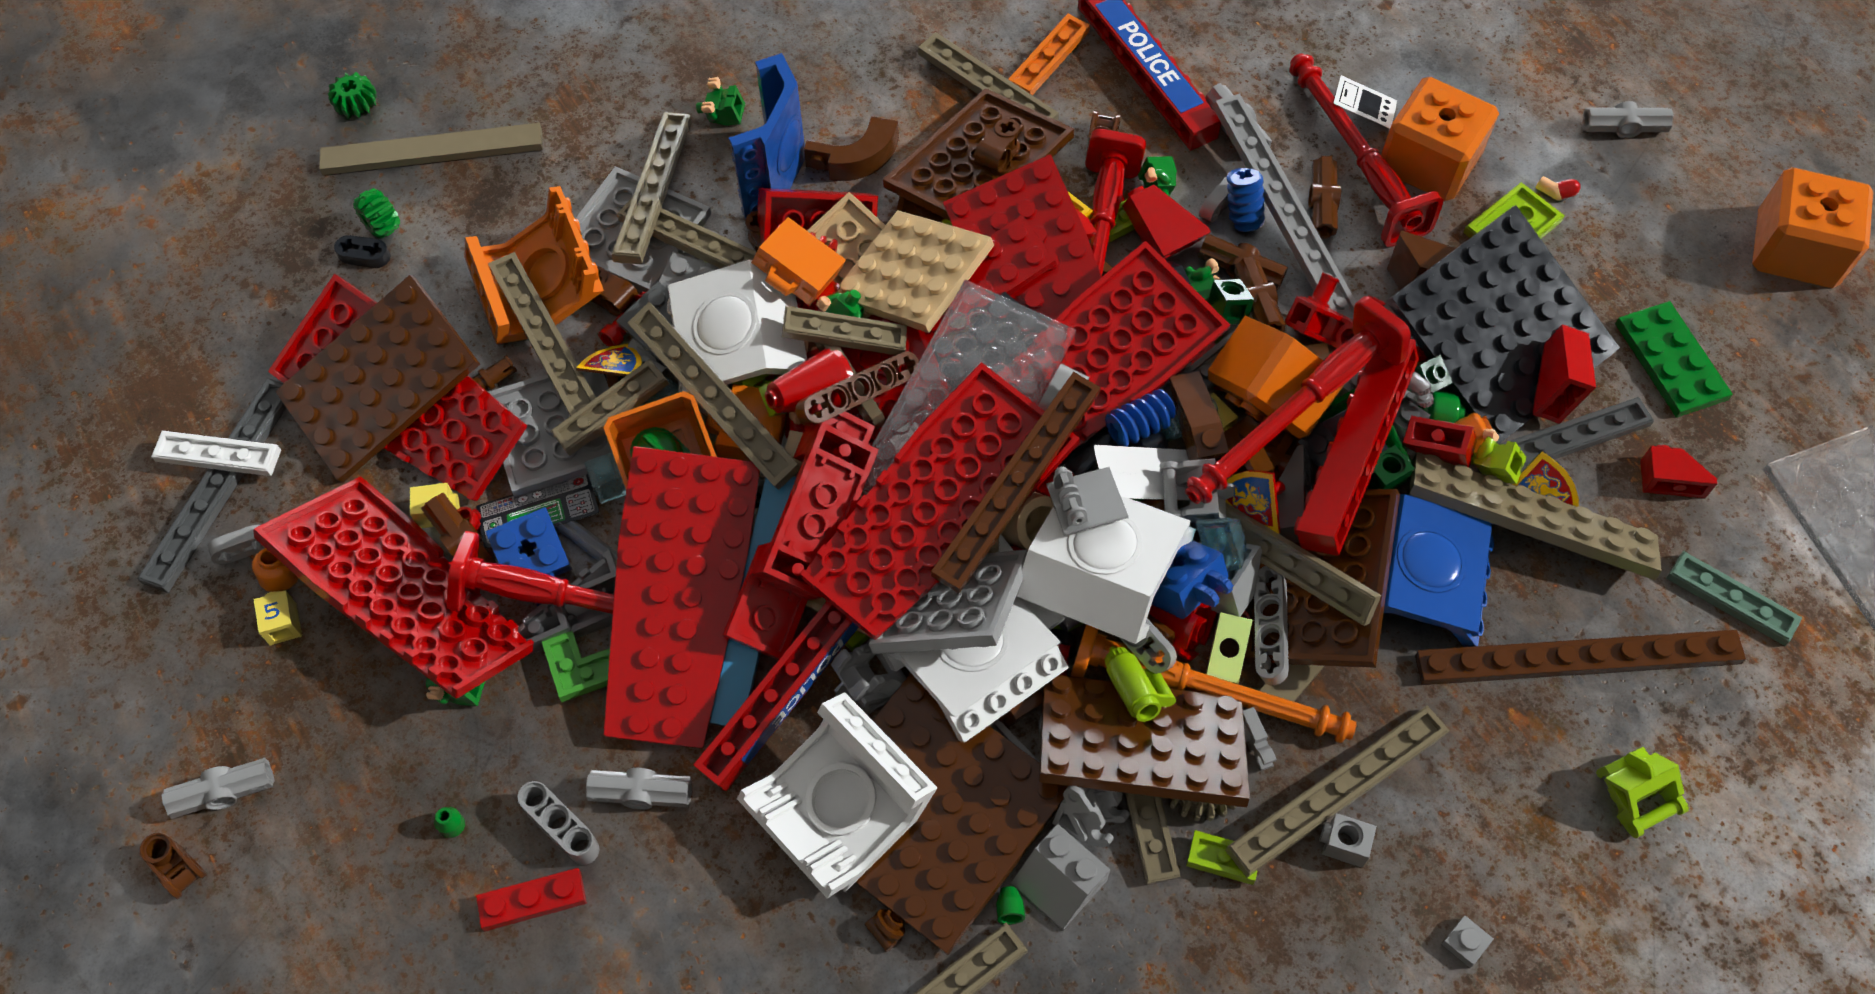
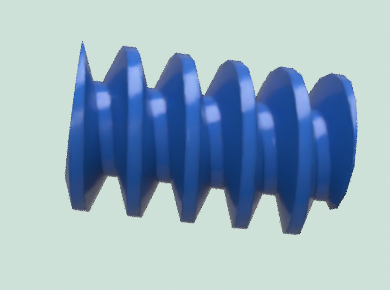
[1226,168,1265,232]
[1105,389,1176,447]

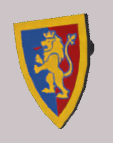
[1512,450,1579,507]

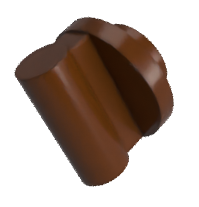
[864,909,905,952]

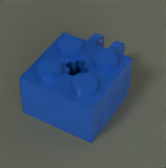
[485,507,572,606]
[1151,540,1234,619]

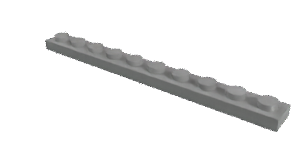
[1213,94,1356,320]

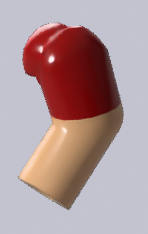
[1536,176,1581,201]

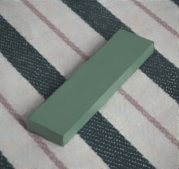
[1666,551,1802,646]

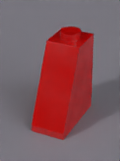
[1122,185,1211,259]
[1533,324,1596,424]

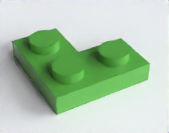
[542,631,610,702]

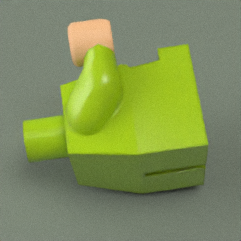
[1471,429,1527,484]

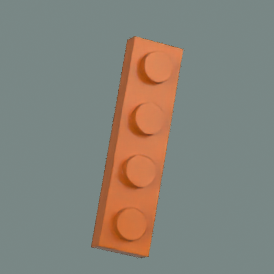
[1008,13,1090,96]

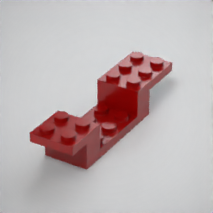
[722,404,879,660]

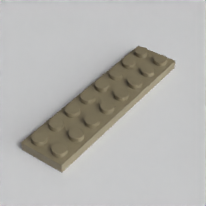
[1409,452,1662,580]

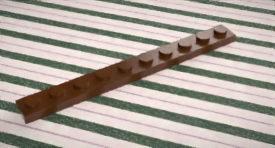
[1415,630,1746,685]

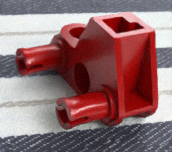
[1285,272,1386,348]

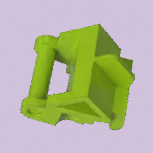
[1596,747,1689,838]

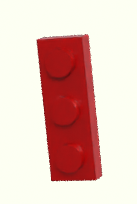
[476,868,587,932]

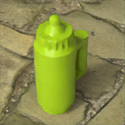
[1105,646,1176,722]

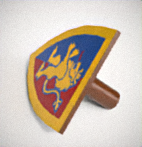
[576,344,642,388]

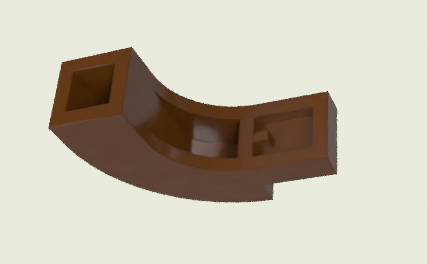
[804,116,899,181]

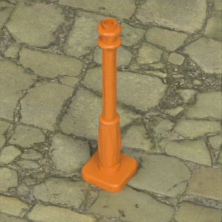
[1070,624,1357,744]

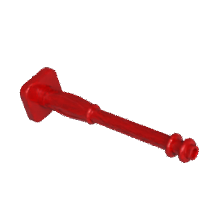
[1289,53,1444,247]
[1085,129,1146,277]
[1185,296,1411,504]
[446,530,614,614]

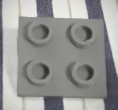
[1046,467,1129,535]

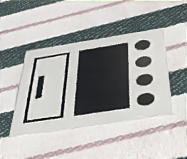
[1334,75,1397,129]

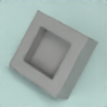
[1441,916,1494,968]

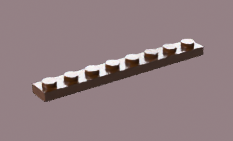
[931,372,1101,593]

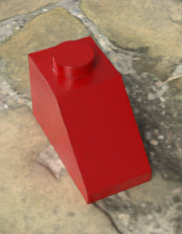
[1403,415,1477,468]
[1640,445,1717,498]

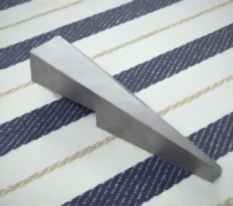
[518,550,616,655]

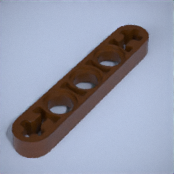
[795,351,920,426]

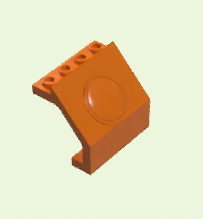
[464,186,604,344]

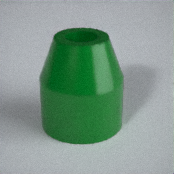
[434,807,465,838]
[996,886,1025,925]

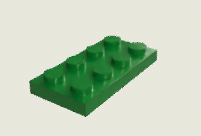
[1615,301,1733,418]

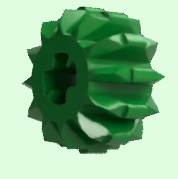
[328,72,377,119]
[353,188,400,239]

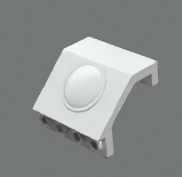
[667,260,807,405]
[1016,496,1196,644]
[882,596,1069,743]
[737,692,937,898]

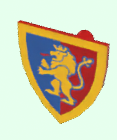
[1225,470,1286,534]

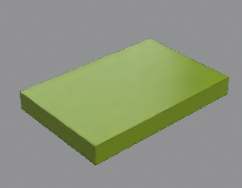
[1463,182,1565,239]

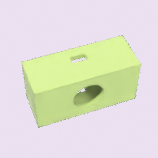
[1205,612,1253,684]

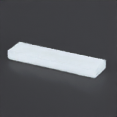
[151,431,281,476]

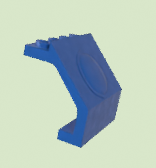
[729,53,805,219]
[1384,494,1494,647]

